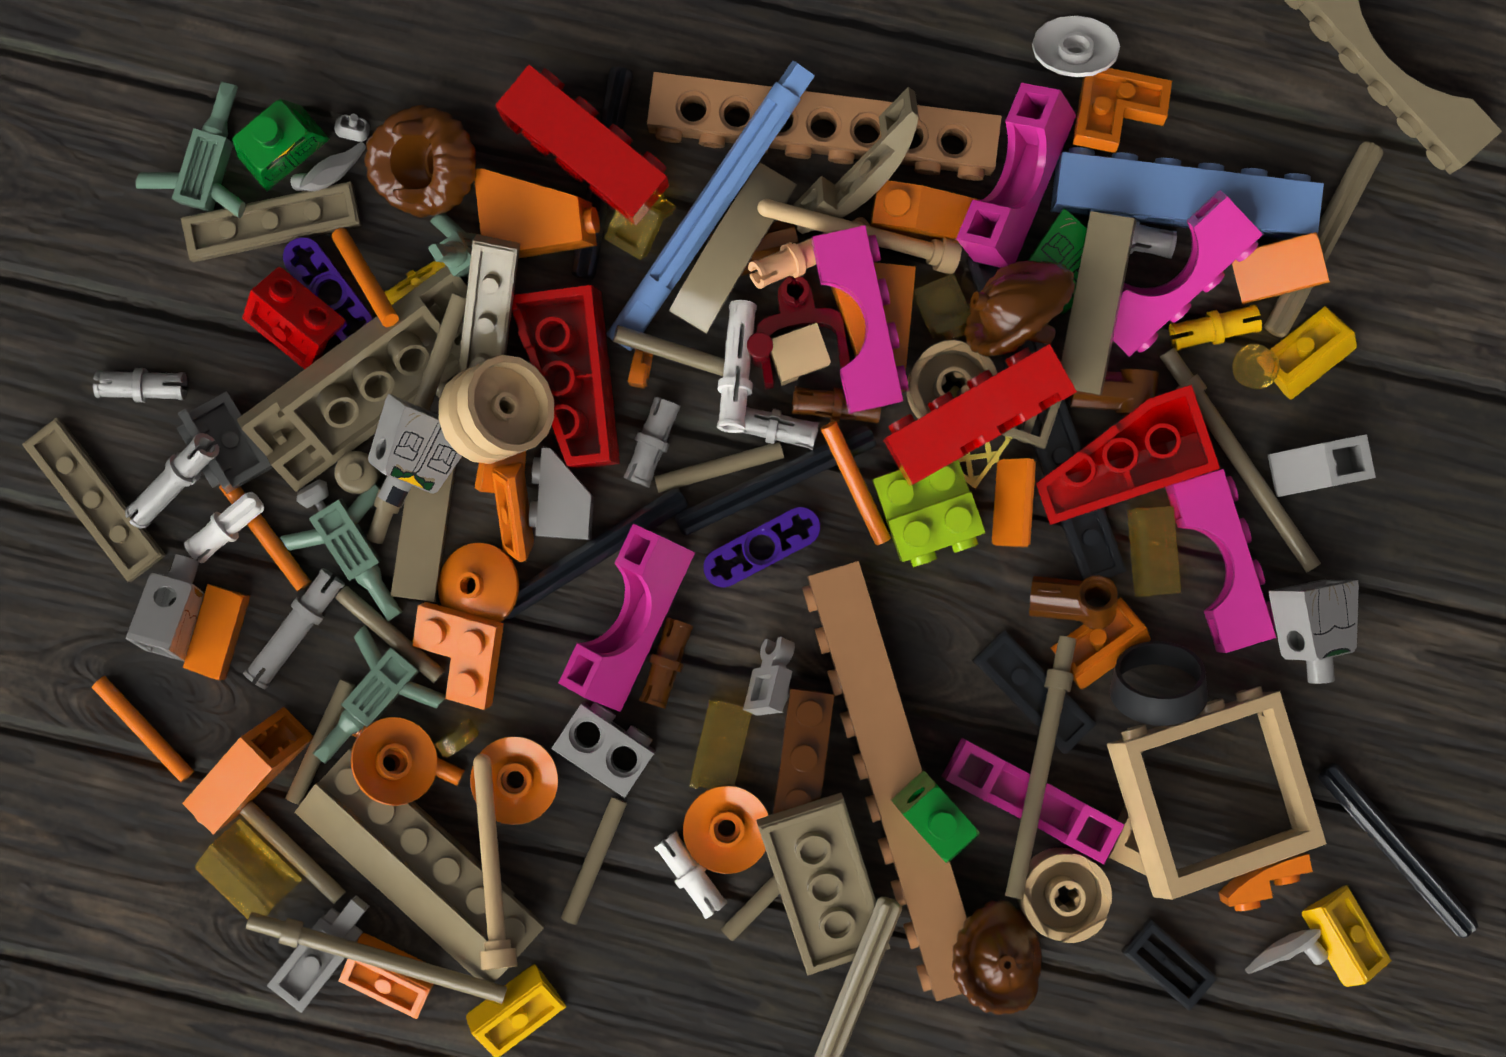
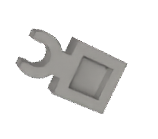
[743,637,795,716]

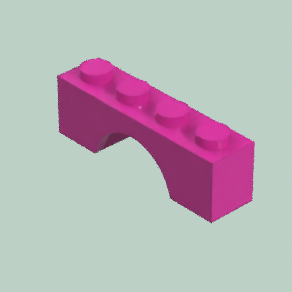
[956,83,1076,268]
[1113,190,1263,357]
[811,225,909,414]
[1165,469,1276,653]
[558,524,695,712]
[941,738,1124,864]

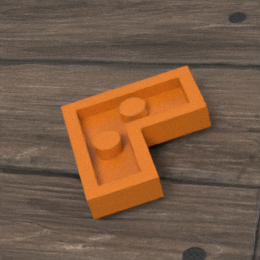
[1073,68,1172,153]
[412,602,504,710]

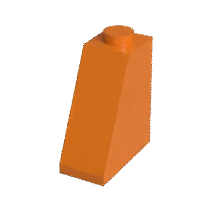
[475,168,600,258]
[831,262,916,371]
[182,707,313,835]

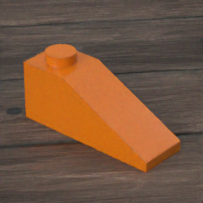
[870,180,979,240]

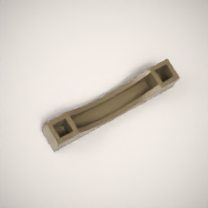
[1284,0,1502,174]

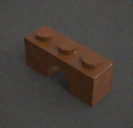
[773,687,834,814]

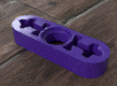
[283,237,374,342]
[704,507,820,587]

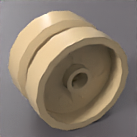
[438,355,554,464]

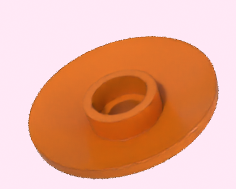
[438,543,519,622]
[351,717,438,806]
[470,736,558,825]
[683,786,768,874]

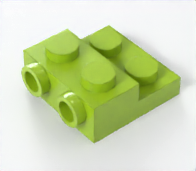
[872,460,985,567]

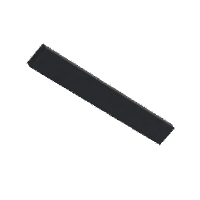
[966,258,1127,581]

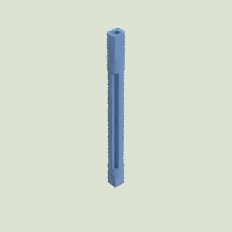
[606,60,815,351]

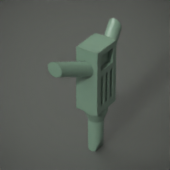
[136,81,245,218]
[428,213,480,277]
[281,484,402,621]
[313,625,446,764]

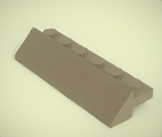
[237,266,468,492]
[294,748,546,982]

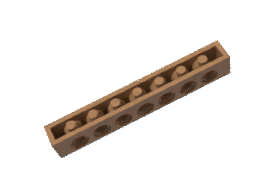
[647,72,1002,181]

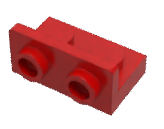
[242,267,345,370]

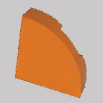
[628,349,654,389]

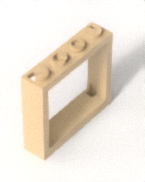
[1107,686,1327,900]

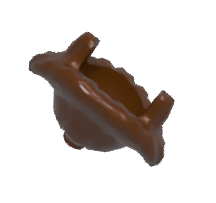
[364,105,477,217]
[964,260,1075,357]
[952,900,1043,1015]

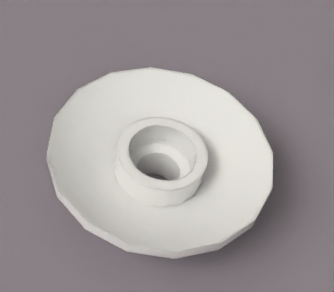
[1032,16,1120,77]

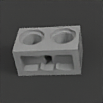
[551,702,656,798]

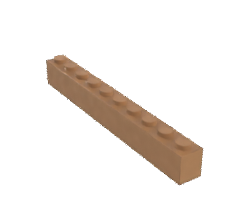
[802,561,967,1001]

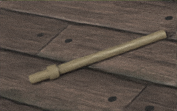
[366,293,466,544]
[1160,347,1321,572]
[1005,636,1077,899]
[246,912,507,1004]

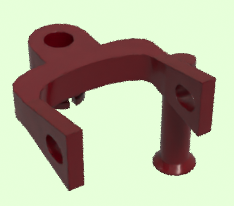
[747,276,850,390]

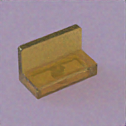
[1127,506,1181,597]
[689,698,752,789]
[195,819,302,919]

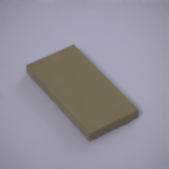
[756,793,891,976]

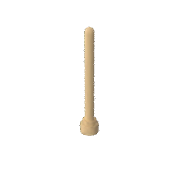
[757,199,962,275]
[473,754,517,970]

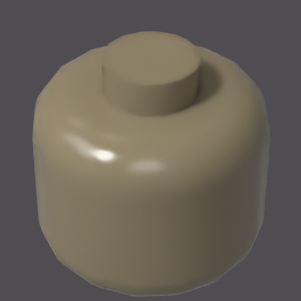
[335,451,381,495]

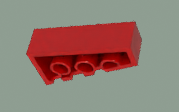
[495,65,669,226]
[512,285,620,469]
[883,344,1077,486]

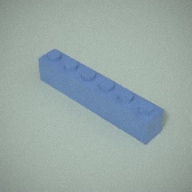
[1050,147,1324,240]

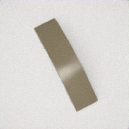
[794,87,919,234]
[669,163,797,334]

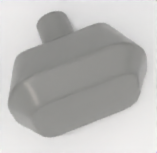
[334,114,370,142]
[297,479,329,511]

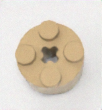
[906,340,997,419]
[1017,848,1112,943]

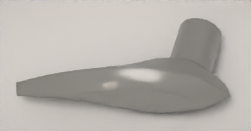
[291,142,366,192]
[1245,929,1329,974]

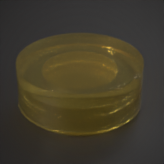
[1232,344,1279,389]
[434,718,480,757]

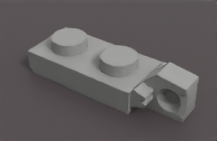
[267,895,369,1013]

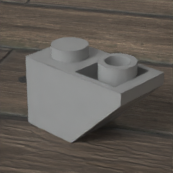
[1268,434,1376,497]
[529,448,594,540]

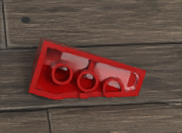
[1036,384,1220,525]

